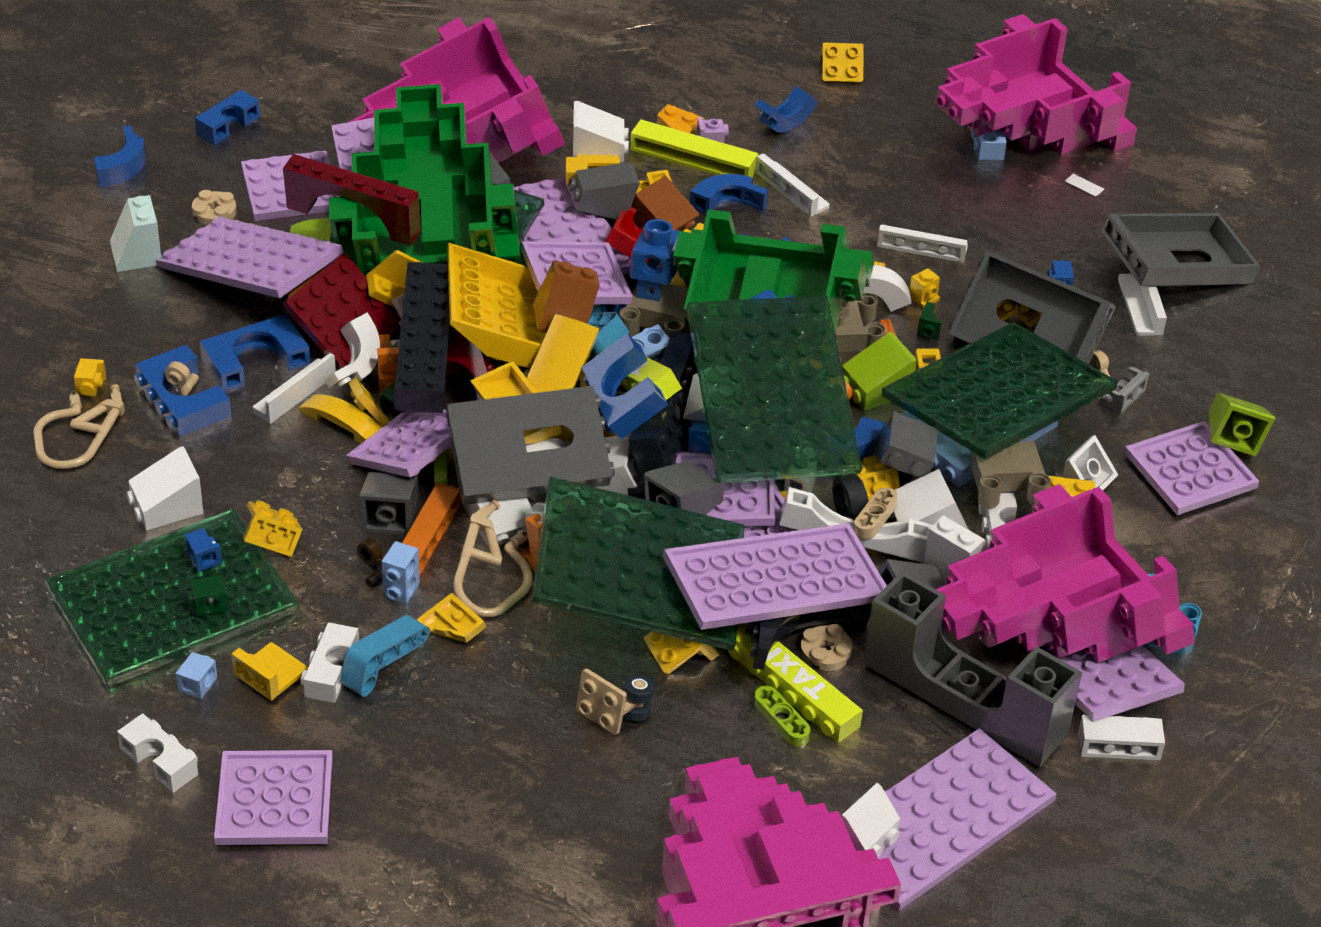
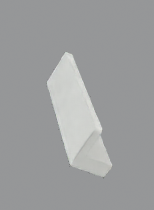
[756,153,830,217]
[877,225,968,263]
[1118,274,1167,336]
[252,353,336,424]

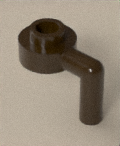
[357,538,383,587]

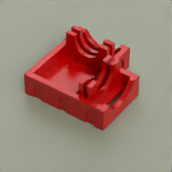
[605,206,661,267]

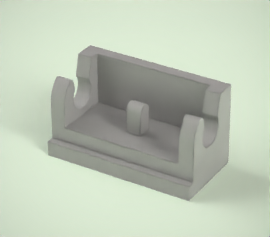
[1099,367,1149,414]

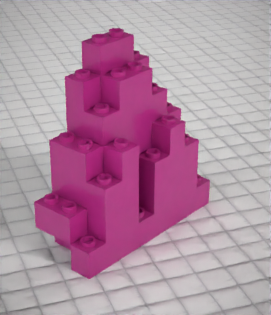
[936,14,1137,154]
[347,17,565,163]
[936,484,1194,663]
[655,757,901,927]

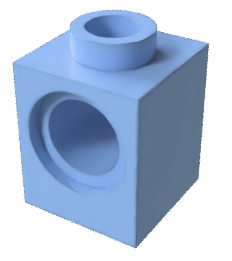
[176,652,217,699]

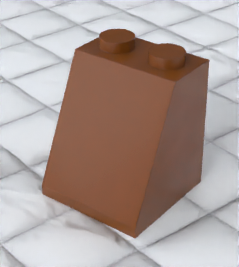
[631,176,699,231]
[533,260,600,334]

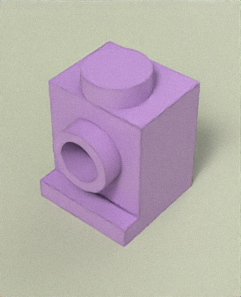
[696,117,729,143]

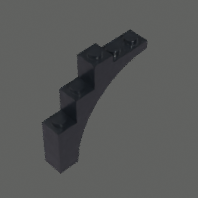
[745,603,872,670]

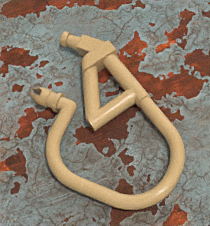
[33,384,125,469]
[454,499,532,617]

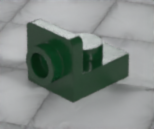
[916,302,942,341]

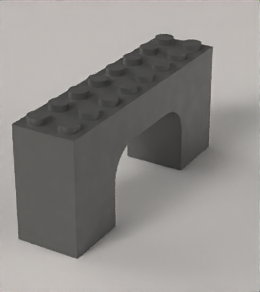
[864,571,1082,767]

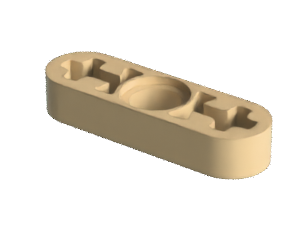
[854,488,897,539]

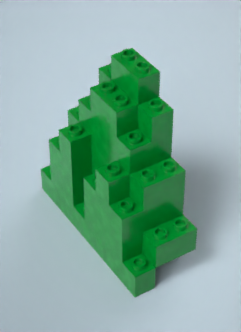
[329,84,521,278]
[673,209,874,410]

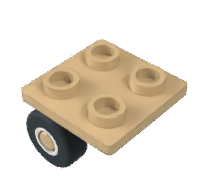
[575,668,655,735]

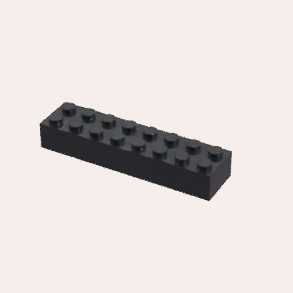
[394,262,450,413]
[629,331,701,480]

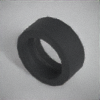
[832,474,869,520]

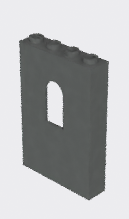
[1101,213,1261,286]
[949,250,1116,391]
[446,386,615,505]

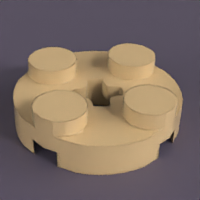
[192,190,237,225]
[800,624,853,671]

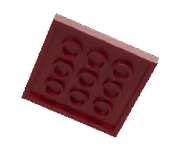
[282,252,402,370]

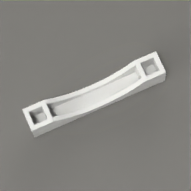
[779,487,932,562]

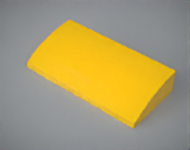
[527,314,599,393]
[471,361,561,444]

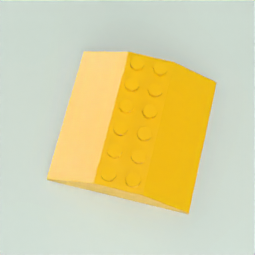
[447,243,546,369]

